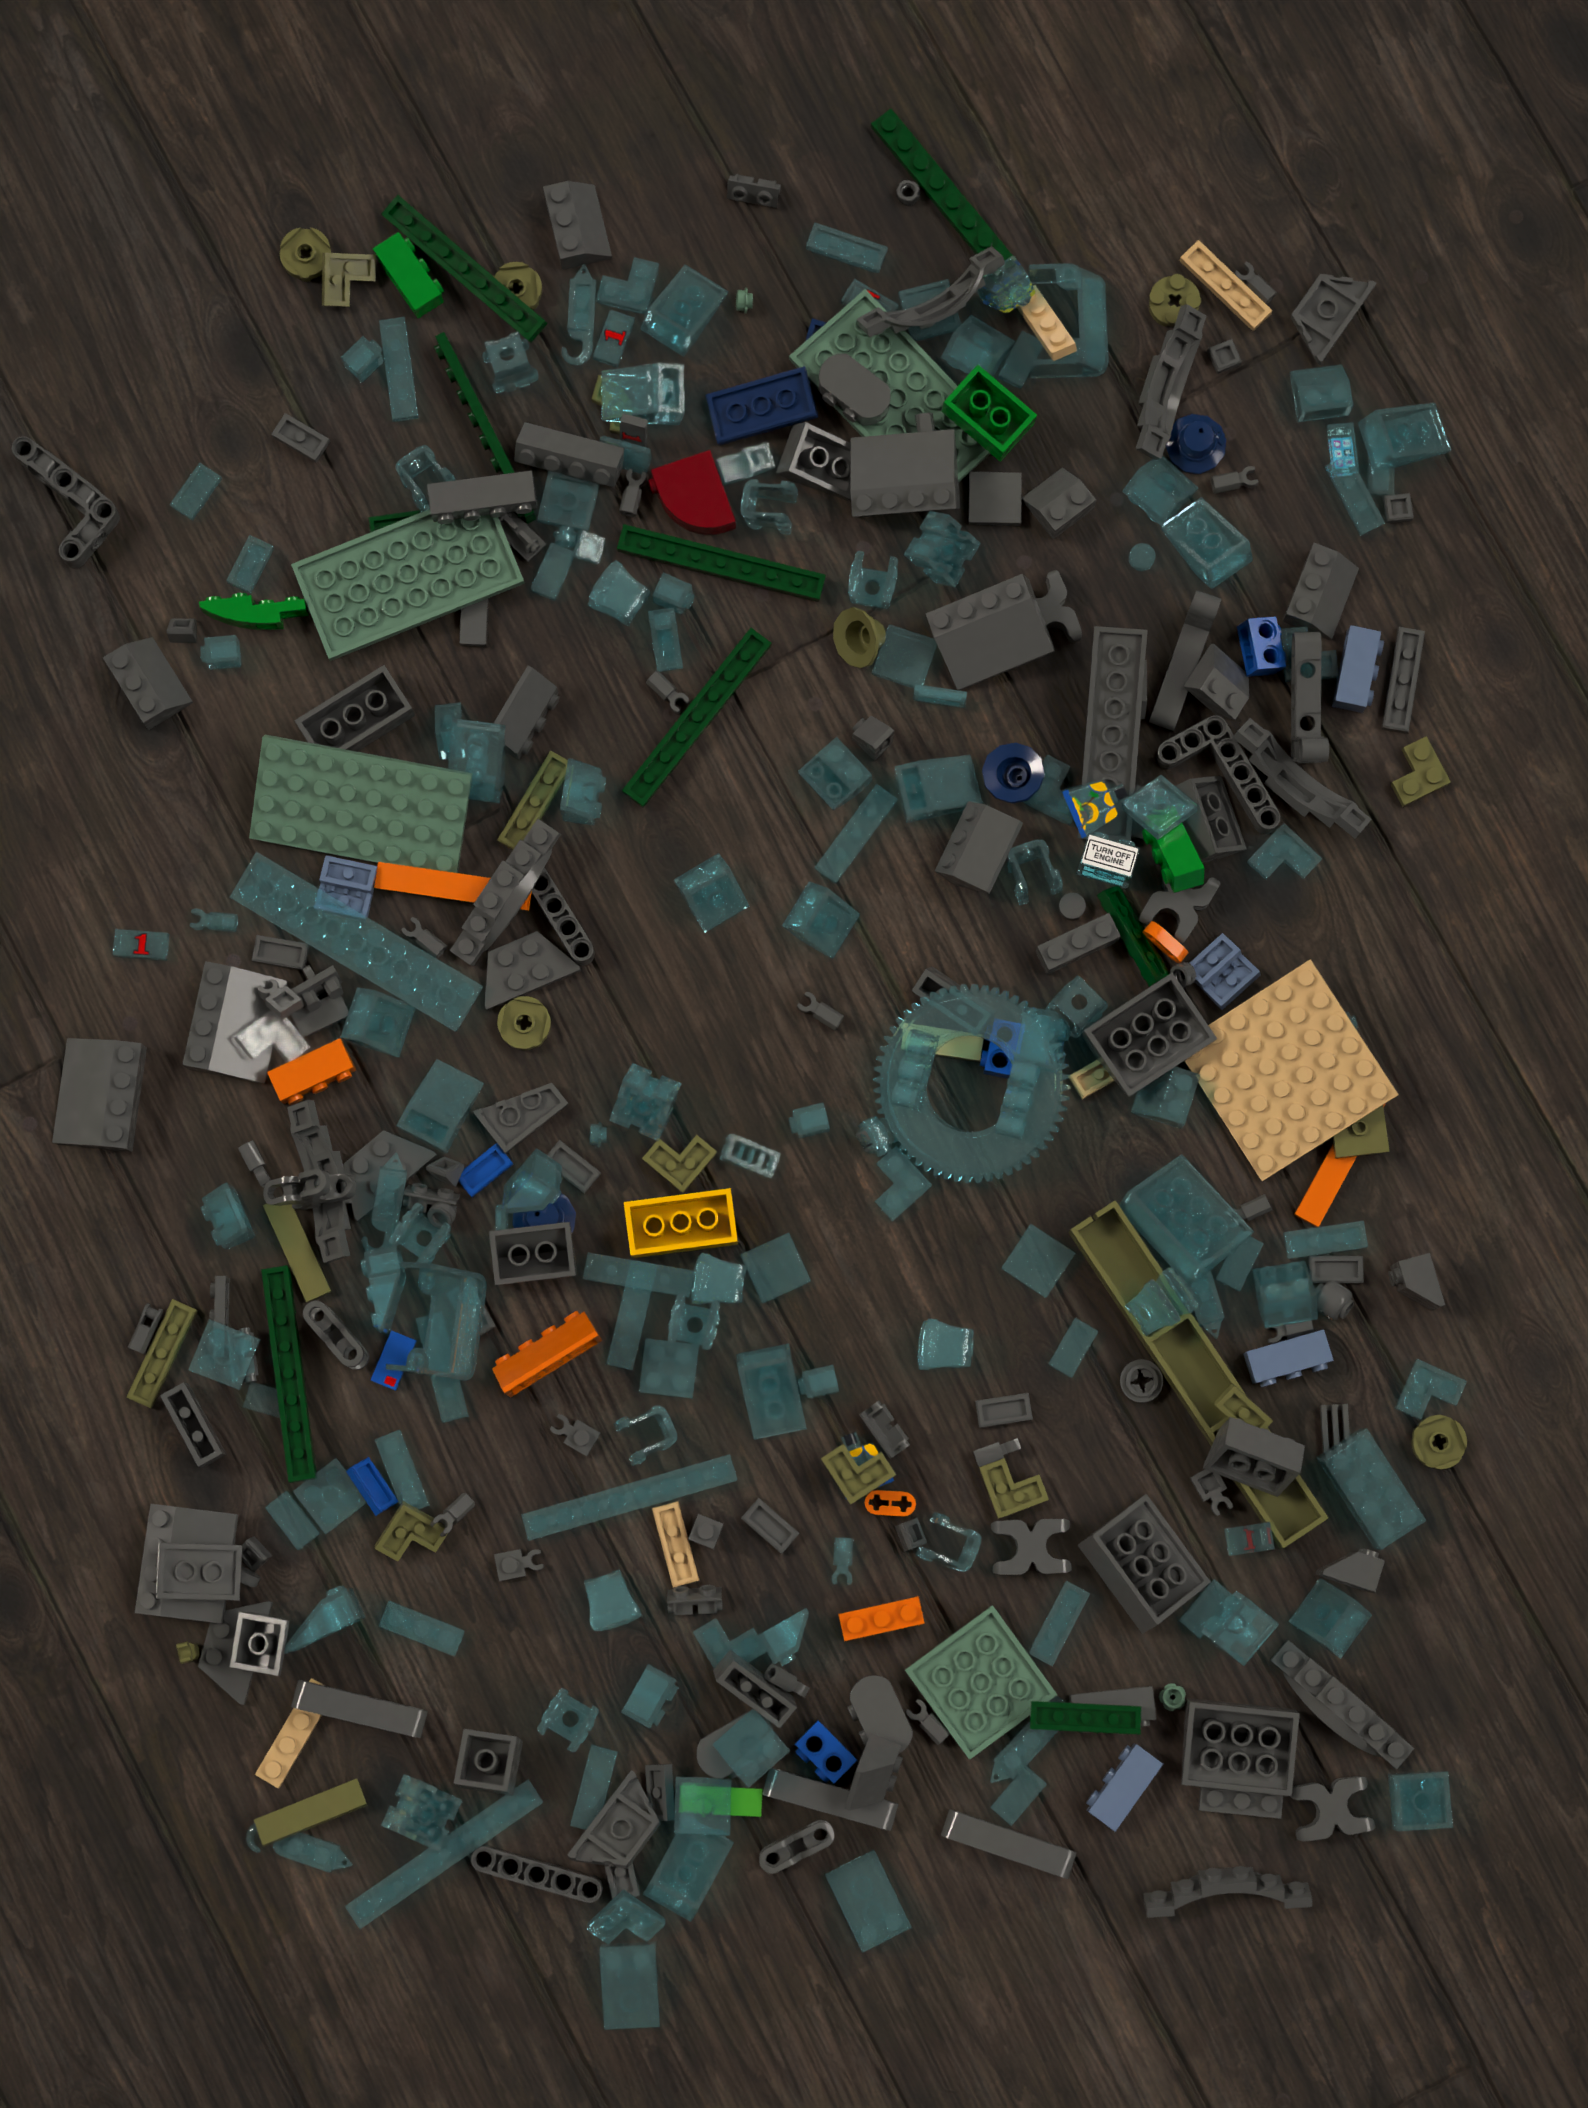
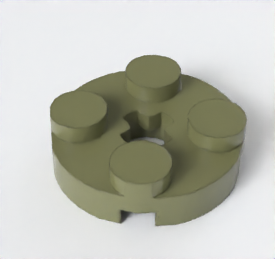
[280,228,332,282]
[493,262,542,310]
[1149,274,1201,327]
[497,996,551,1050]
[1411,1415,1467,1470]

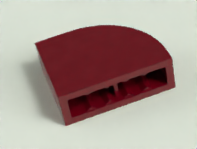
[648,450,736,535]

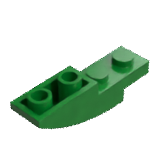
[199,593,309,630]

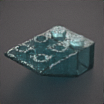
[601,363,685,425]
[894,755,983,823]
[396,1059,484,1154]
[361,1246,406,1336]

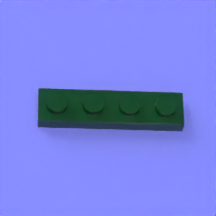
[1097,885,1170,987]
[1030,1701,1141,1734]

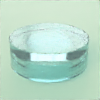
[1129,543,1156,571]

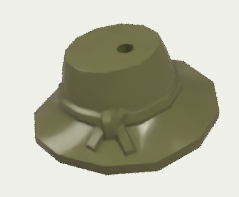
[833,607,886,668]

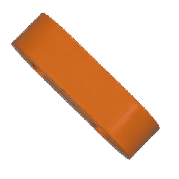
[1143,921,1188,964]
[864,1490,916,1517]

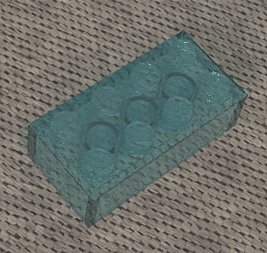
[1316,1428,1426,1550]

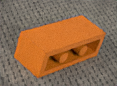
[267,1038,356,1105]
[838,1596,925,1641]

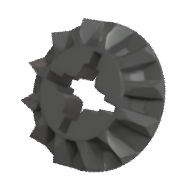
[1120,1359,1163,1403]

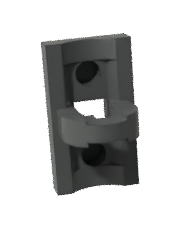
[291,965,343,1012]

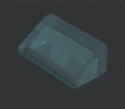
[600,436,652,474]

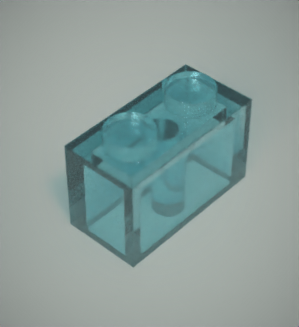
[621,1664,679,1729]

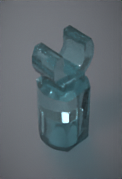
[190,908,238,932]
[832,1538,853,1585]

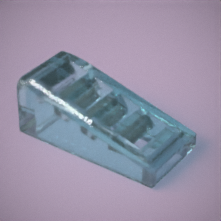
[719,1134,781,1179]

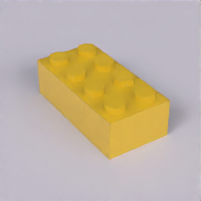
[624,1188,738,1258]

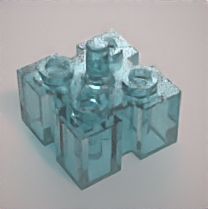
[904,511,981,587]
[609,1063,682,1141]
[381,1774,462,1852]

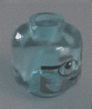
[856,1115,895,1157]

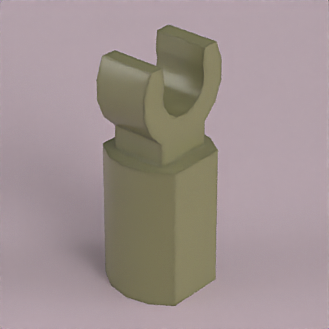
[176,1641,201,1664]

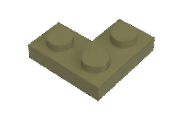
[322,253,376,307]
[1391,736,1451,807]
[642,1135,717,1193]
[1214,1383,1273,1429]
[821,1444,896,1505]
[979,1458,1049,1519]
[375,1501,447,1562]

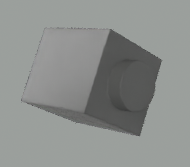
[688,1514,724,1549]

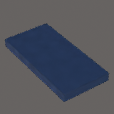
[706,366,818,446]

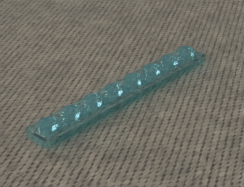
[521,1454,738,1541]
[345,1779,544,1929]

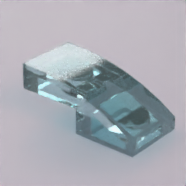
[715,442,776,486]

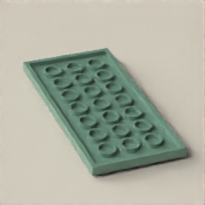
[789,289,990,482]
[291,509,525,661]
[249,734,473,873]

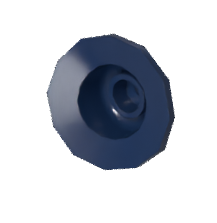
[1166,414,1227,474]
[982,742,1045,804]
[513,1188,576,1233]

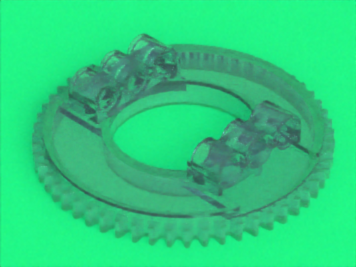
[873,984,1070,1183]

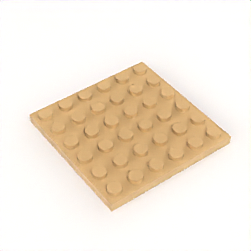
[1185,959,1399,1181]

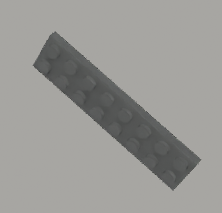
[1078,626,1148,842]

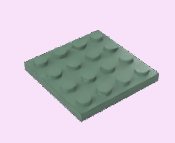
[905,1605,1057,1760]

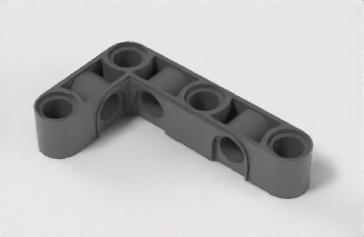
[11,436,120,568]
[1291,632,1329,763]

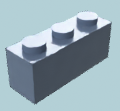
[1332,625,1384,713]
[1243,1330,1334,1387]
[1086,1743,1163,1831]

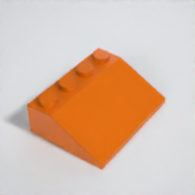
[492,1311,602,1398]

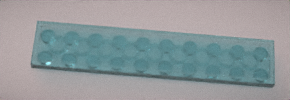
[230,852,484,1032]

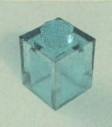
[341,336,384,383]
[652,572,695,615]
[201,635,241,670]
[788,1102,830,1139]
[797,1365,839,1400]

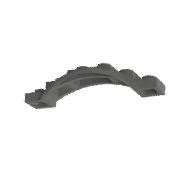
[857,246,1005,337]
[1136,304,1207,460]
[1233,718,1372,839]
[450,819,561,966]
[287,1100,352,1263]
[1270,1640,1414,1769]
[1143,1866,1312,1918]

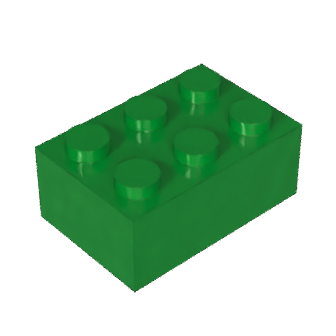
[941,365,1037,462]

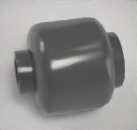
[1312,1280,1354,1320]

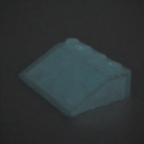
[1119,1154,1254,1286]

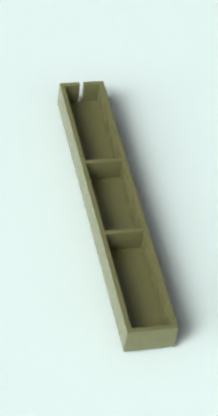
[1068,1200,1328,1549]

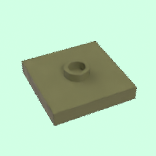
[1332,1105,1390,1159]

